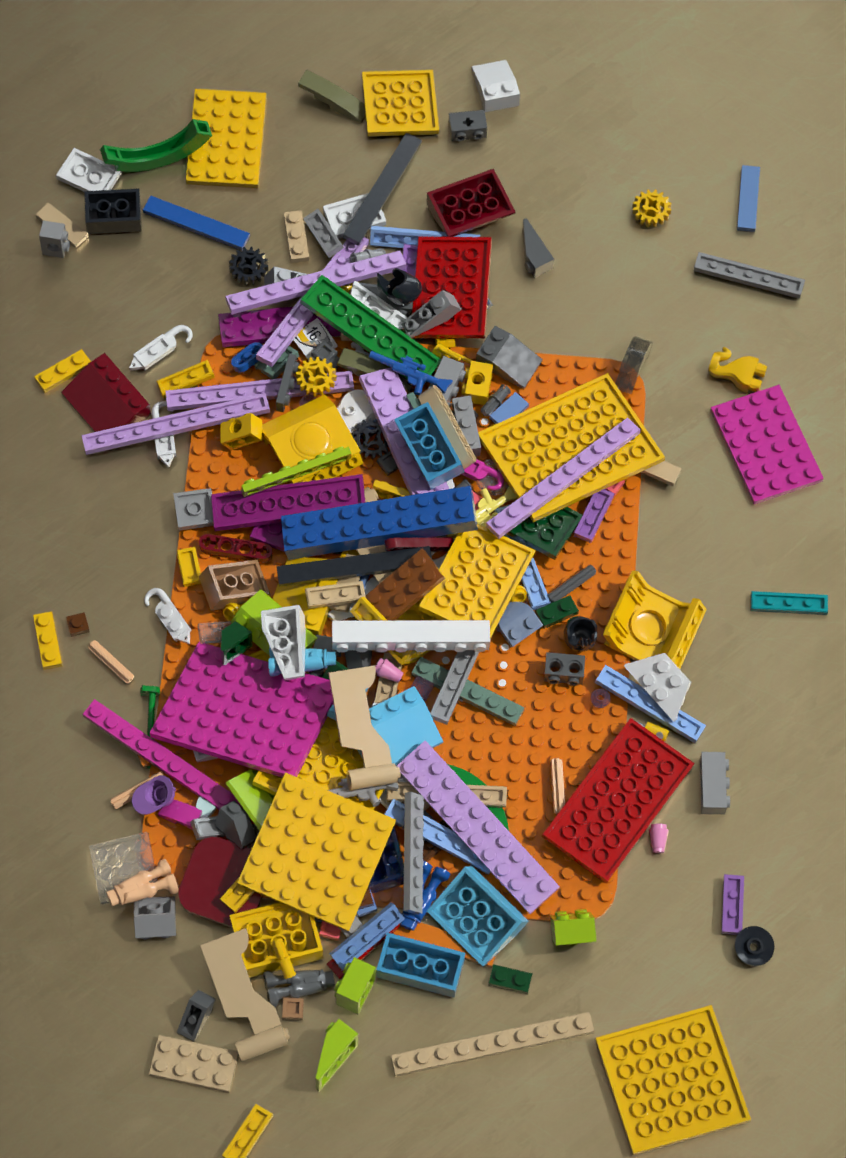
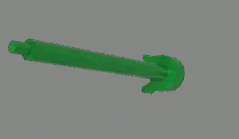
[140,685,160,769]

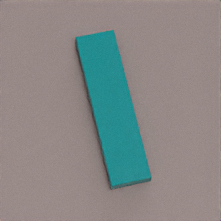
[751,591,828,615]

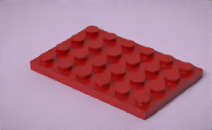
[412,237,492,339]

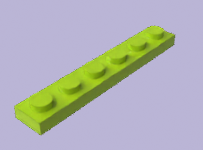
[241,447,352,497]

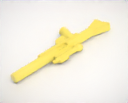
[446,486,518,539]

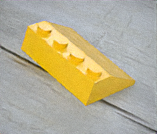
[273,557,338,636]
[230,902,324,978]

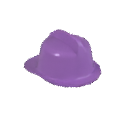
[132,775,176,815]

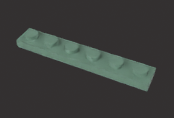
[412,657,525,726]

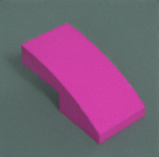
[158,799,202,830]

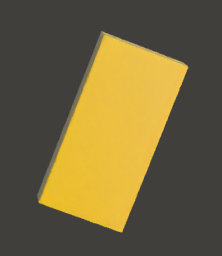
[176,547,201,587]

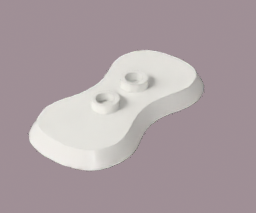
[337,390,376,436]

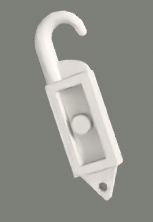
[129,325,193,370]
[151,401,177,467]
[144,588,192,644]

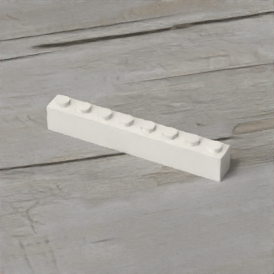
[332,620,490,652]

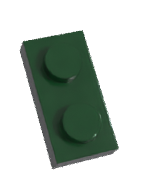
[535,595,579,629]
[488,964,533,995]

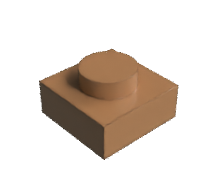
[282,997,304,1020]

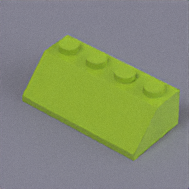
[231,589,317,656]
[226,769,275,831]

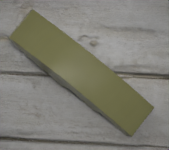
[298,70,365,123]
[337,348,412,394]

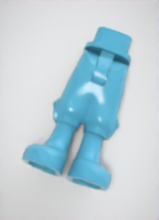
[269,645,336,676]

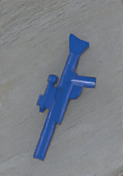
[369,351,453,395]

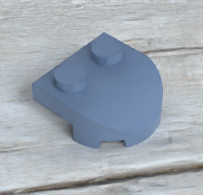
[496,602,543,647]

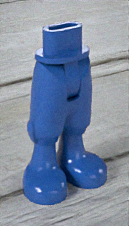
[399,860,450,931]

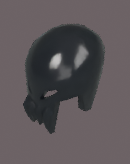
[377,268,422,305]
[564,616,597,652]

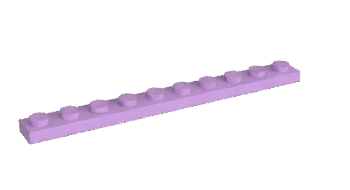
[256,237,369,367]
[226,251,406,314]
[166,371,354,411]
[82,393,270,455]
[486,418,640,539]

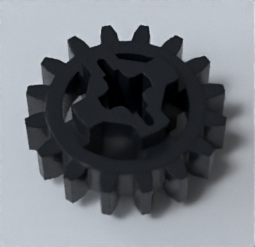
[229,246,269,285]
[352,418,389,460]

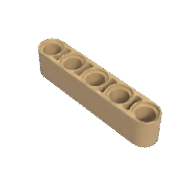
[418,385,476,469]

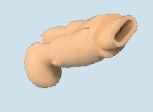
[106,859,179,906]

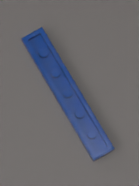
[143,195,250,251]

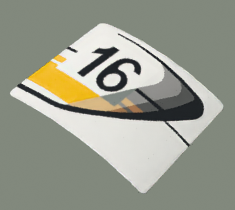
[294,318,338,361]

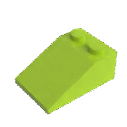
[316,1019,358,1091]

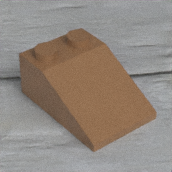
[199,560,270,611]

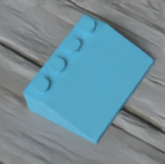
[357,686,443,766]
[427,866,529,967]

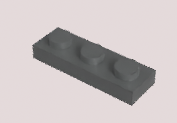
[276,354,299,412]

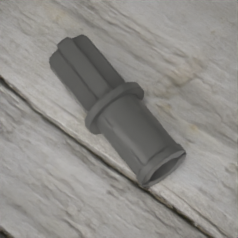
[481,384,511,416]

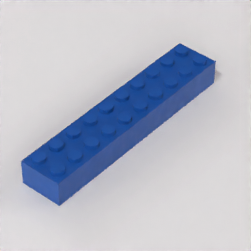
[281,486,478,560]

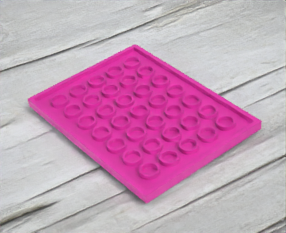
[150,642,333,778]

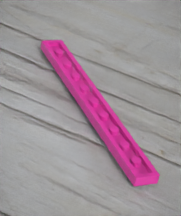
[83,699,244,810]

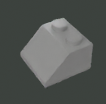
[134,896,176,939]

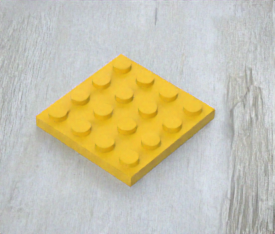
[362,70,439,136]

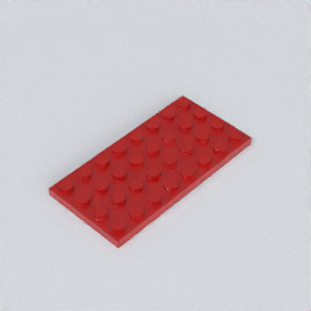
[541,718,695,883]

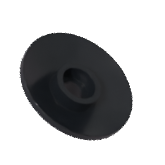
[735,926,775,966]

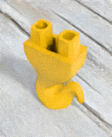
[708,347,768,394]

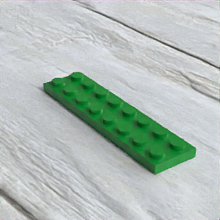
[300,275,442,386]

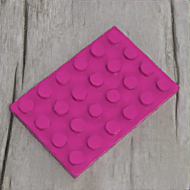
[710,385,824,505]

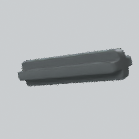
[548,565,596,603]

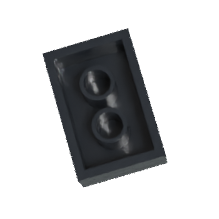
[85,188,142,234]

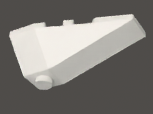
[261,605,306,680]

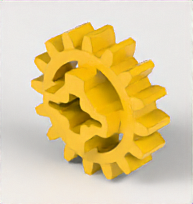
[632,189,672,227]
[296,357,337,397]

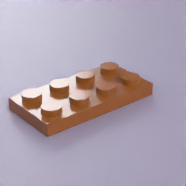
[366,548,446,621]

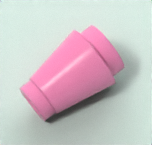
[375,658,404,683]
[649,824,669,854]

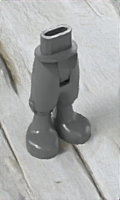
[263,969,335,1008]

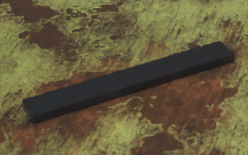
[343,133,422,246]
[276,546,432,587]

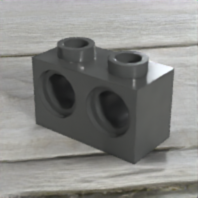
[544,652,585,686]

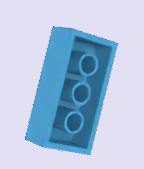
[394,402,465,489]
[376,933,465,998]

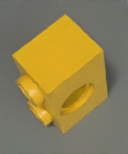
[462,361,493,405]
[220,413,262,450]

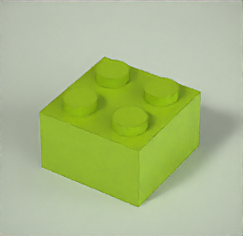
[550,909,596,945]
[334,957,376,1014]

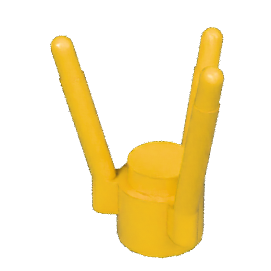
[432,344,473,364]

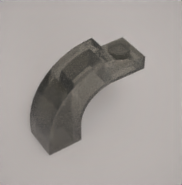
[615,336,653,394]

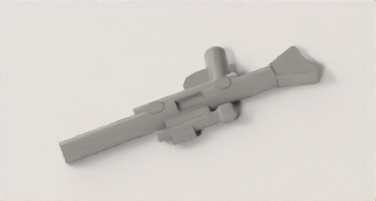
[328,779,399,807]

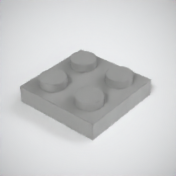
[173,488,214,530]

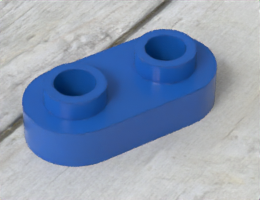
[231,342,263,372]

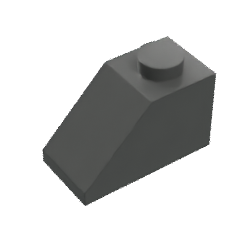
[215,801,257,849]
[177,990,216,1042]

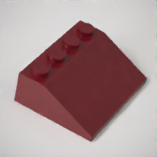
[426,168,516,237]
[61,352,151,432]

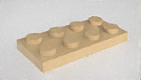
[149,1035,239,1093]

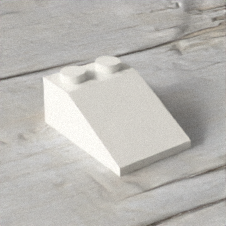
[472,60,520,112]

